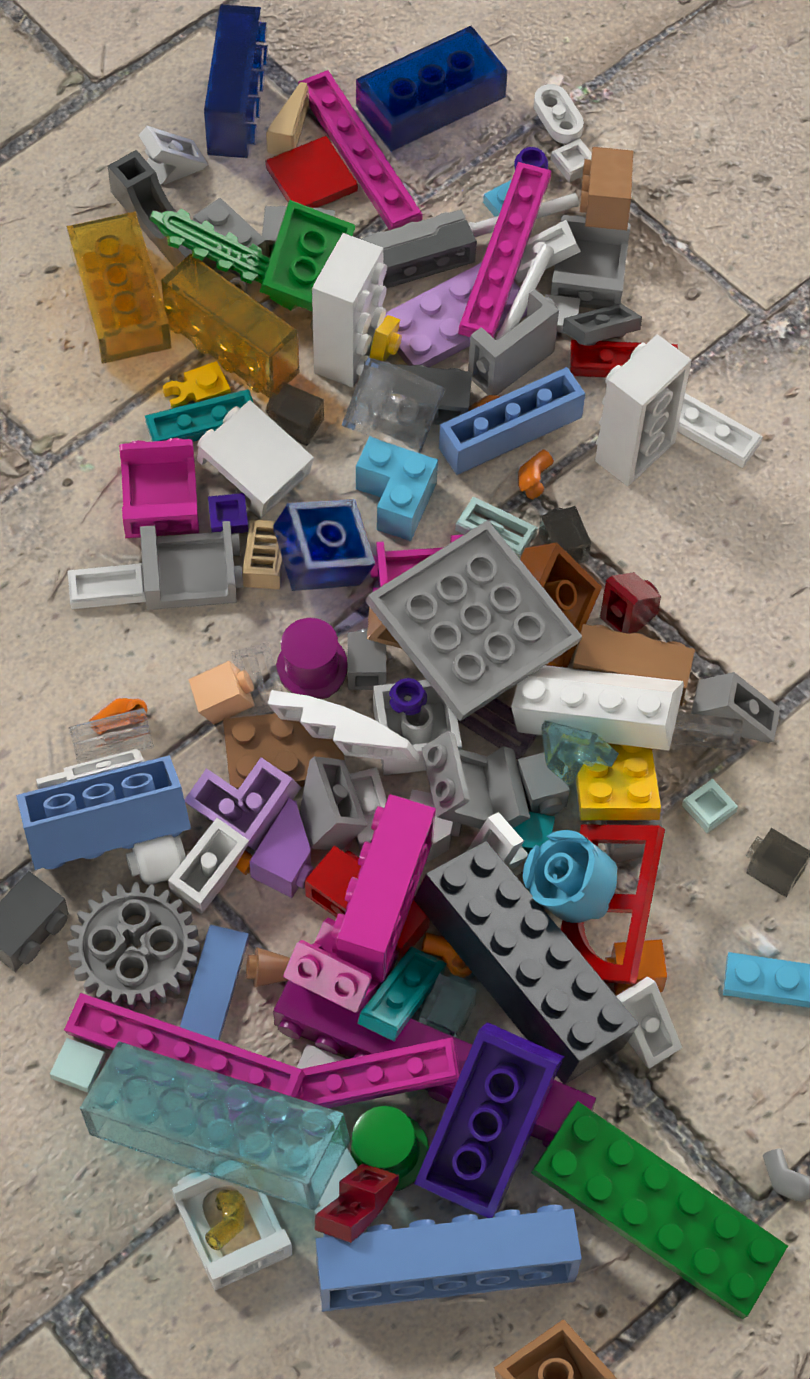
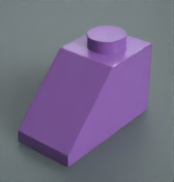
[249,798,314,898]

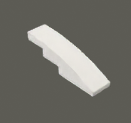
[268,690,420,763]

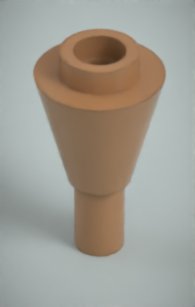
[246,947,290,988]

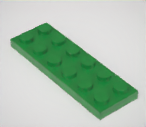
[531,1101,788,1319]

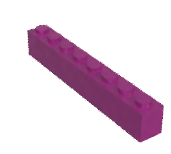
[273,980,596,1147]

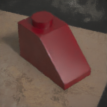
[599,572,661,634]

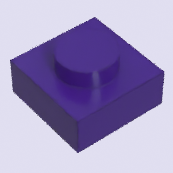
[208,493,249,534]

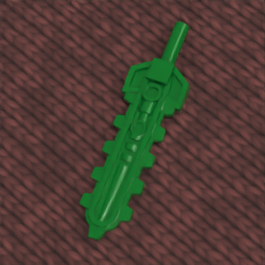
[149,208,298,311]

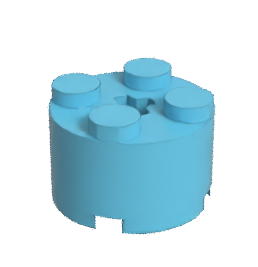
[523,830,618,923]

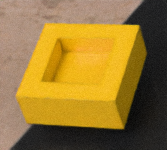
[369,315,402,362]

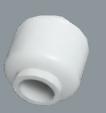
[126,834,186,885]

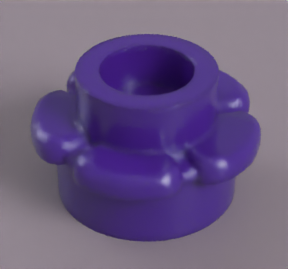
[389,678,427,716]

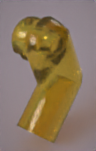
[205,1189,246,1251]

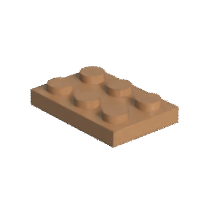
[223,713,345,789]

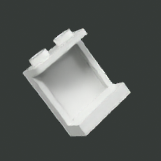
[197,400,314,519]

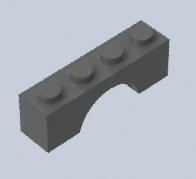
[107,150,216,283]

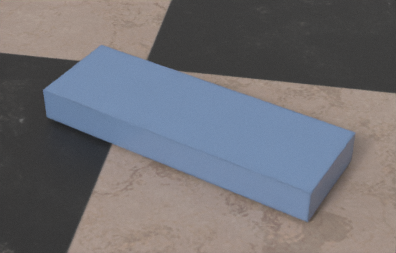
[180,925,249,1041]

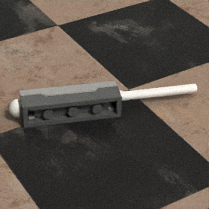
[361,193,579,288]

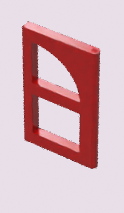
[560,824,665,985]

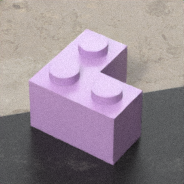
[185,758,301,852]

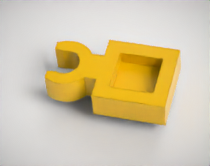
[162,361,231,409]

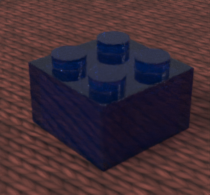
[273,499,376,591]

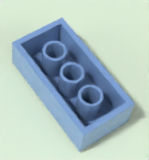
[16,755,191,870]

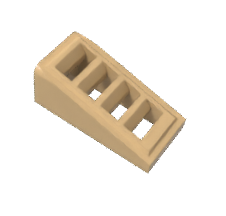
[266,82,309,155]
[242,519,287,590]

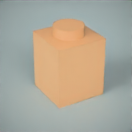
[188,661,254,725]

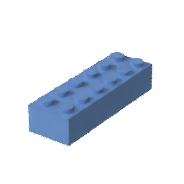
[315,1205,582,1312]

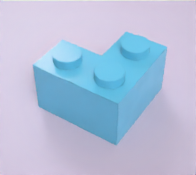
[356,437,438,541]

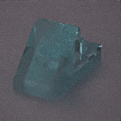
[541,720,619,785]

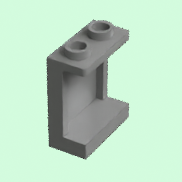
[551,215,631,309]
[468,289,559,395]
[140,521,243,610]
[422,731,530,829]

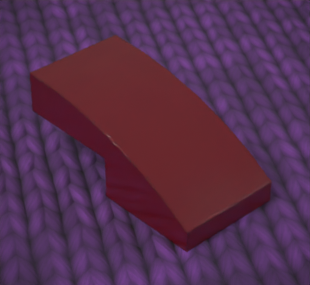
[315,1163,399,1243]

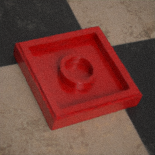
[265,136,358,208]

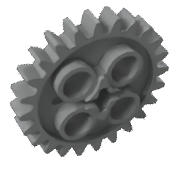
[67,882,200,1011]

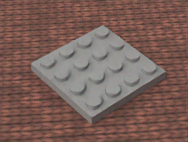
[366,520,582,721]

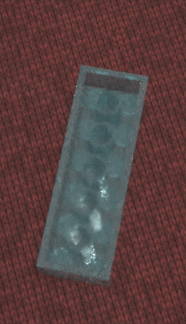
[80,1041,350,1211]

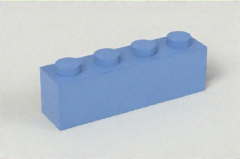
[439,367,586,475]

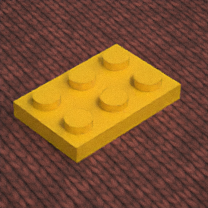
[572,739,661,820]

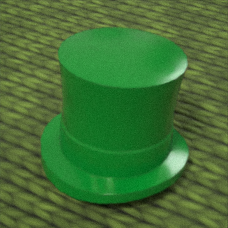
[351,1106,429,1191]

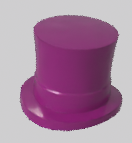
[276,618,348,699]

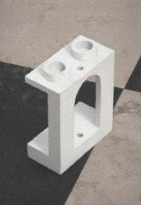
[172,1153,292,1291]

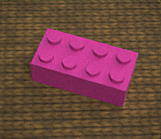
[332,794,436,983]

